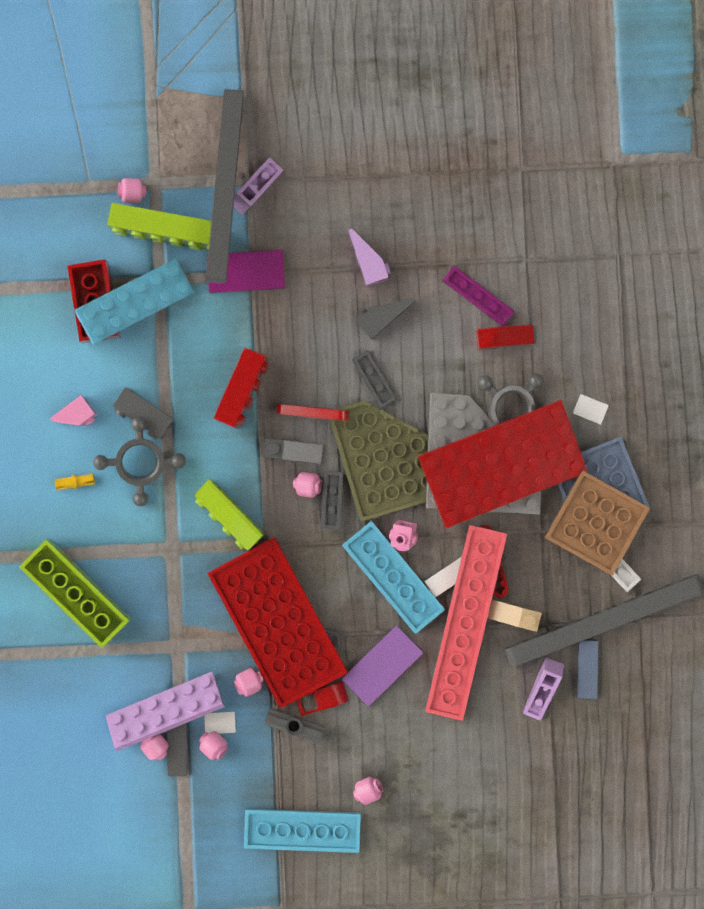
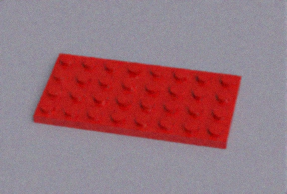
[418,400,588,529]
[207,537,348,709]

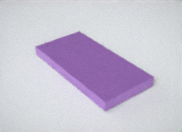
[342,625,423,707]

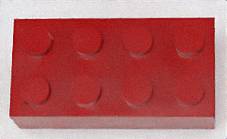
[67,259,121,344]
[213,347,269,429]

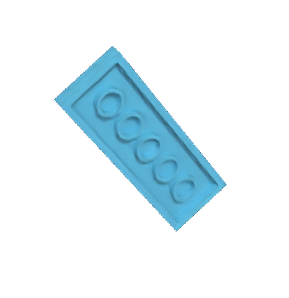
[74,259,194,345]
[342,521,445,634]
[244,808,361,853]

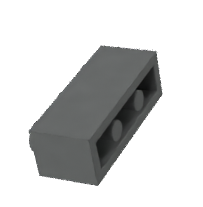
[113,387,175,440]

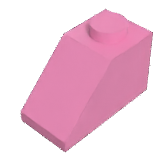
[50,395,98,426]

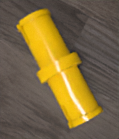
[55,473,95,491]

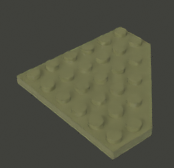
[330,401,429,522]

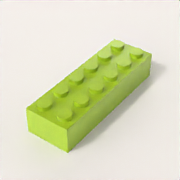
[107,203,211,251]
[19,539,132,648]

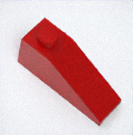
[475,325,535,350]

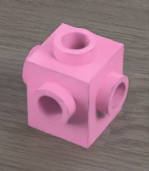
[389,520,418,551]

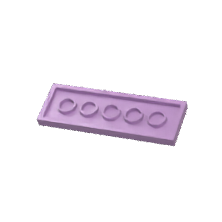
[106,672,224,751]

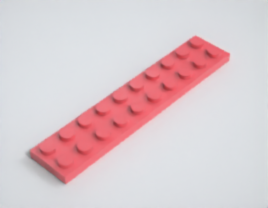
[425,524,507,721]

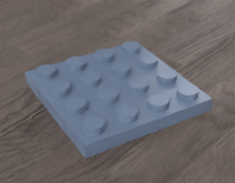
[557,436,650,508]

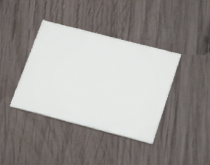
[573,394,609,425]
[204,712,236,734]

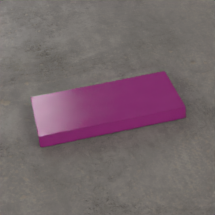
[207,250,285,293]

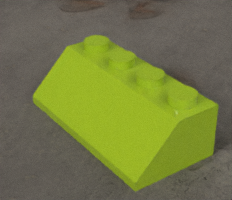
[194,479,265,551]

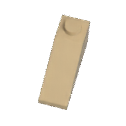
[487,599,542,632]

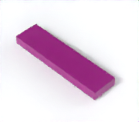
[442,266,515,327]

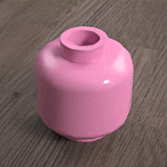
[118,178,146,203]
[293,472,322,498]
[234,668,264,697]
[199,731,228,760]
[140,734,169,760]
[353,776,383,805]

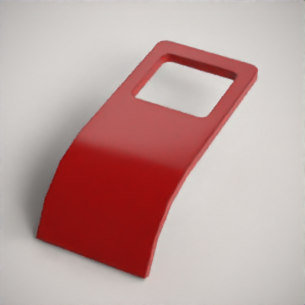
[296,681,349,716]

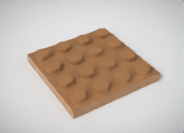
[544,470,650,576]

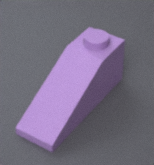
[234,157,284,215]
[349,229,391,287]
[523,657,564,721]

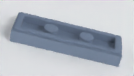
[577,640,598,699]

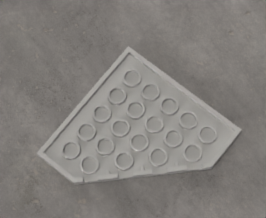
[426,393,541,515]

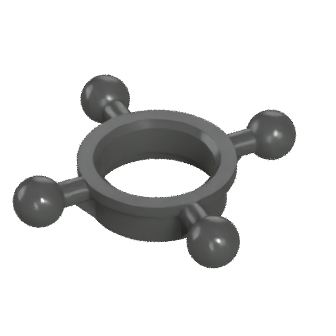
[478,374,544,426]
[93,416,186,507]

